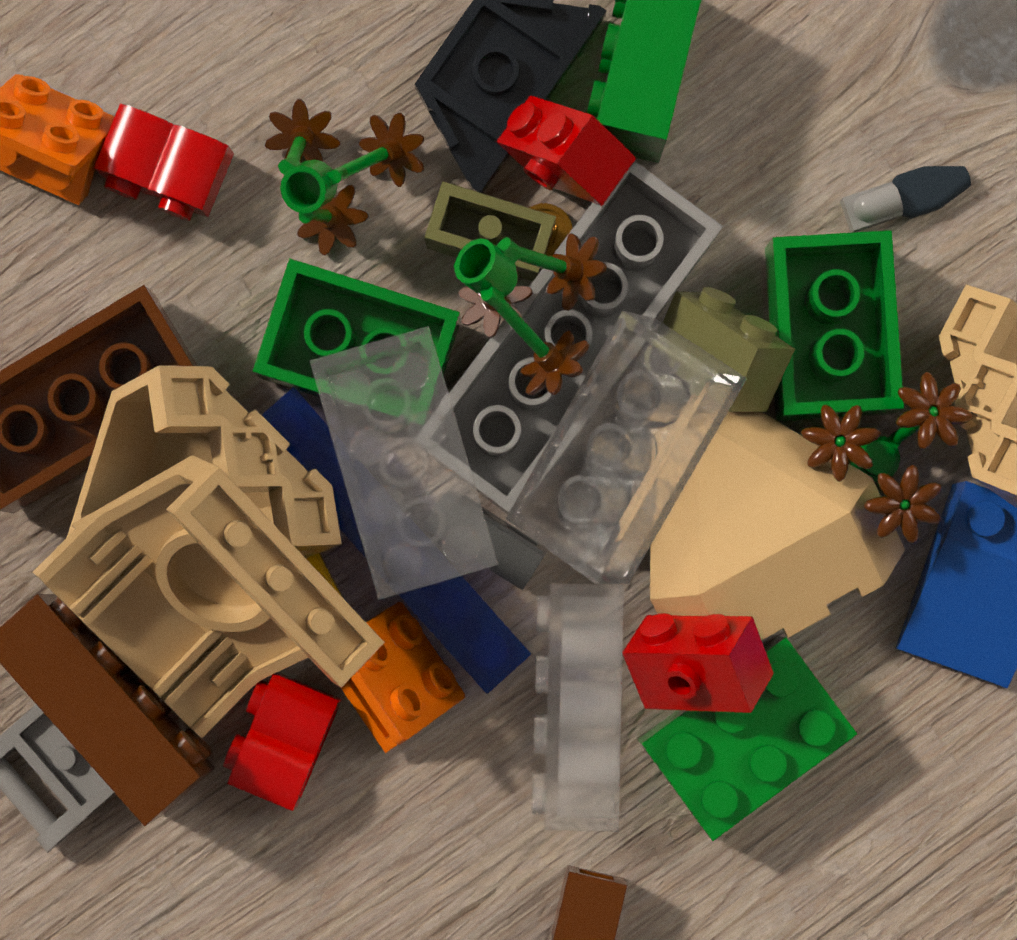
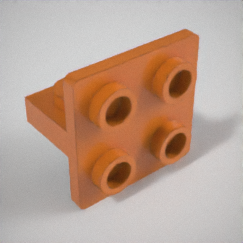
[0,74,115,205]
[340,602,465,753]

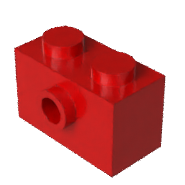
[496,95,637,206]
[622,613,774,713]

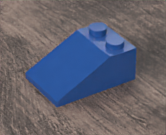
[895,481,1017,688]

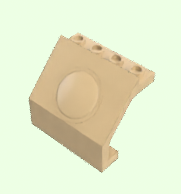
[33,455,385,738]

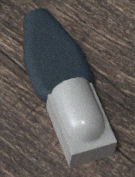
[840,166,971,233]

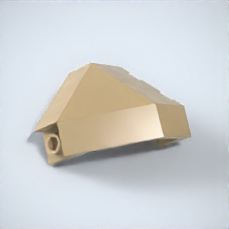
[939,284,1017,508]
[67,365,342,558]
[650,402,905,640]

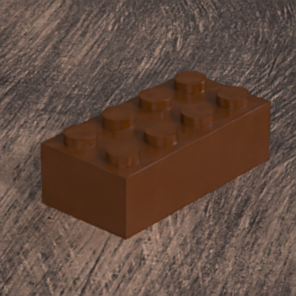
[0,285,198,514]
[0,594,215,826]

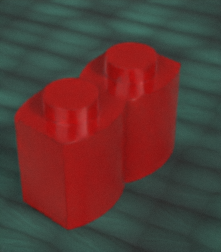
[94,103,234,221]
[223,672,342,811]

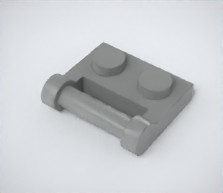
[0,705,115,853]

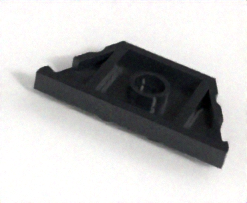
[415,0,607,193]

